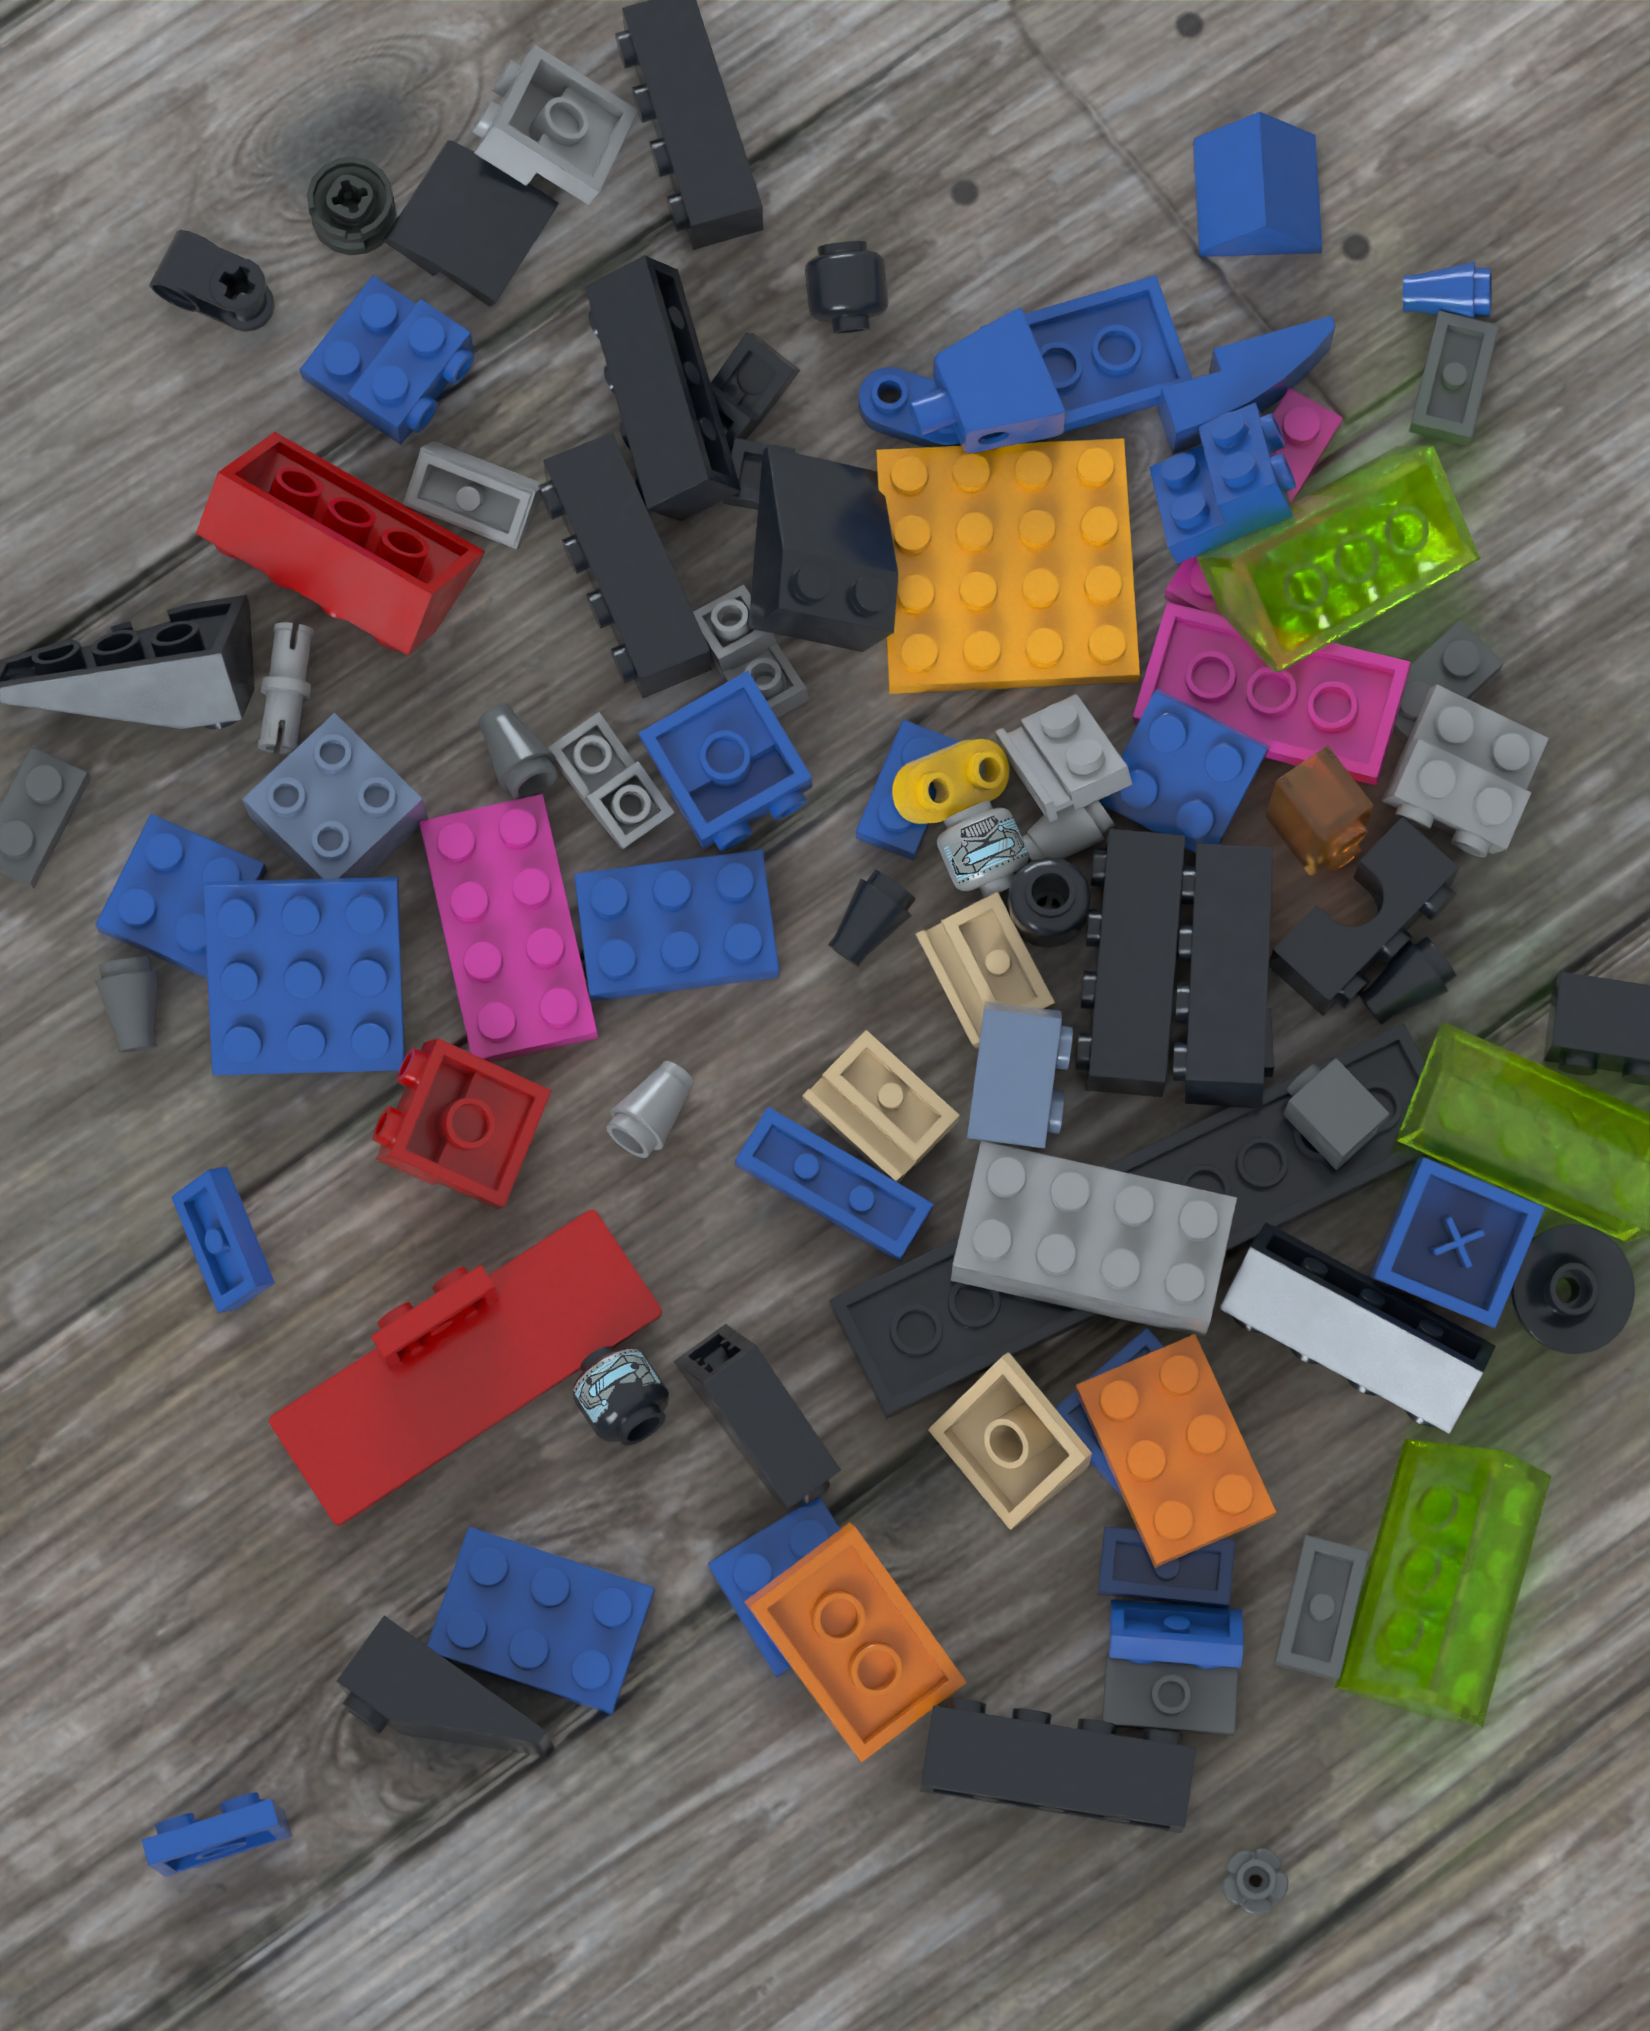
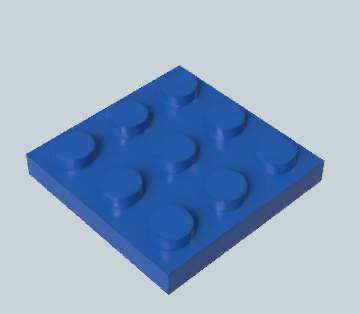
[203,877,406,1075]

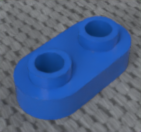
[859,367,961,448]

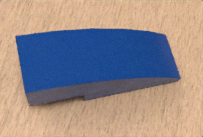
[1158,316,1336,454]

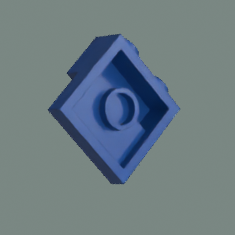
[300,275,475,445]
[1149,402,1296,563]
[638,671,812,852]

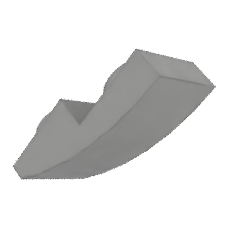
[693,585,810,718]
[548,712,674,849]

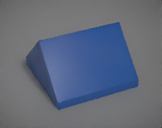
[1193,111,1322,257]

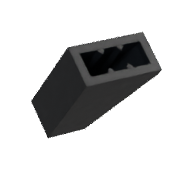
[674,1324,841,1509]

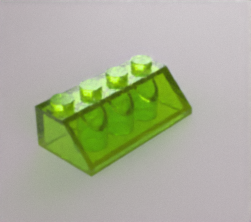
[1196,446,1481,672]
[1396,1022,1650,1242]
[1335,1439,1551,1727]

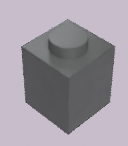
[1283,1058,1390,1170]

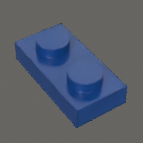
[856,720,960,861]
[171,1167,275,1313]
[1109,1600,1244,1669]

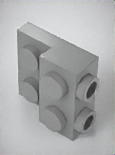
[471,45,638,205]
[1381,684,1549,858]

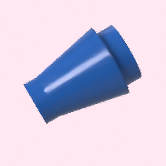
[1403,262,1492,319]

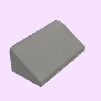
[403,441,542,549]

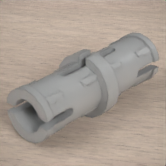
[258,622,314,754]

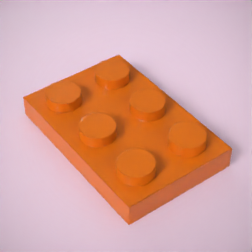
[1075,1334,1277,1568]
[744,1522,967,1762]

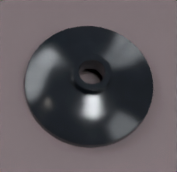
[1511,1224,1635,1354]

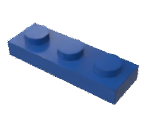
[735,1107,934,1263]

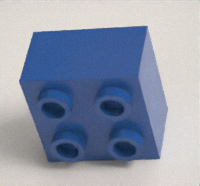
[1369,1157,1545,1328]

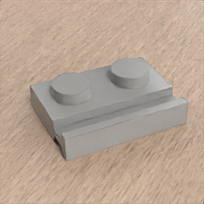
[995,694,1132,823]

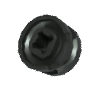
[307,157,397,256]

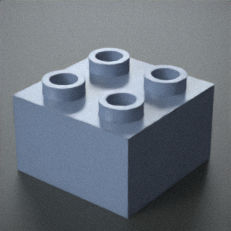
[243,713,428,879]
[967,1001,1073,1148]

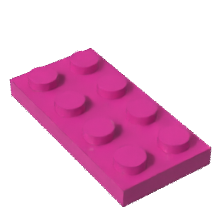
[1133,602,1411,786]
[419,794,598,1063]

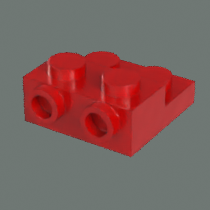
[372,1038,552,1209]

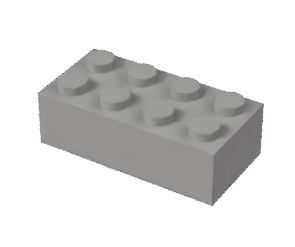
[951,1140,1237,1338]

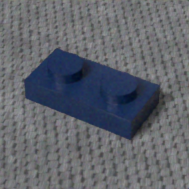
[1097,1526,1235,1608]

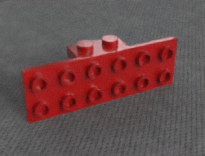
[269,1210,662,1526]

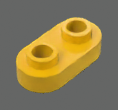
[892,739,1009,824]

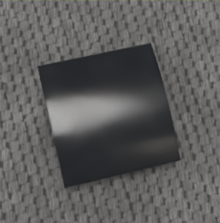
[383,140,559,307]

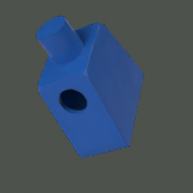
[908,307,1066,453]

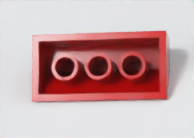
[196,431,485,655]

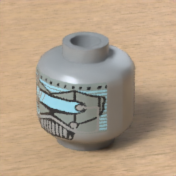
[937,800,1029,898]

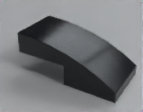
[710,332,800,453]

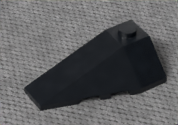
[0,595,255,729]

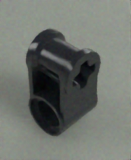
[149,230,275,332]

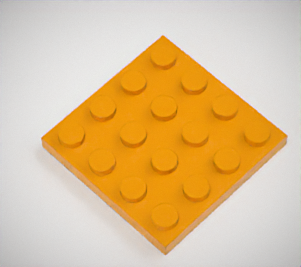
[876,438,1140,694]

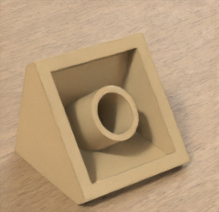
[928,1353,1092,1530]

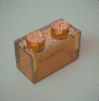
[1266,745,1374,876]

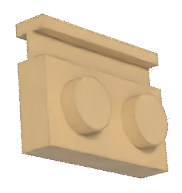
[916,891,1057,1049]
[802,1030,960,1183]

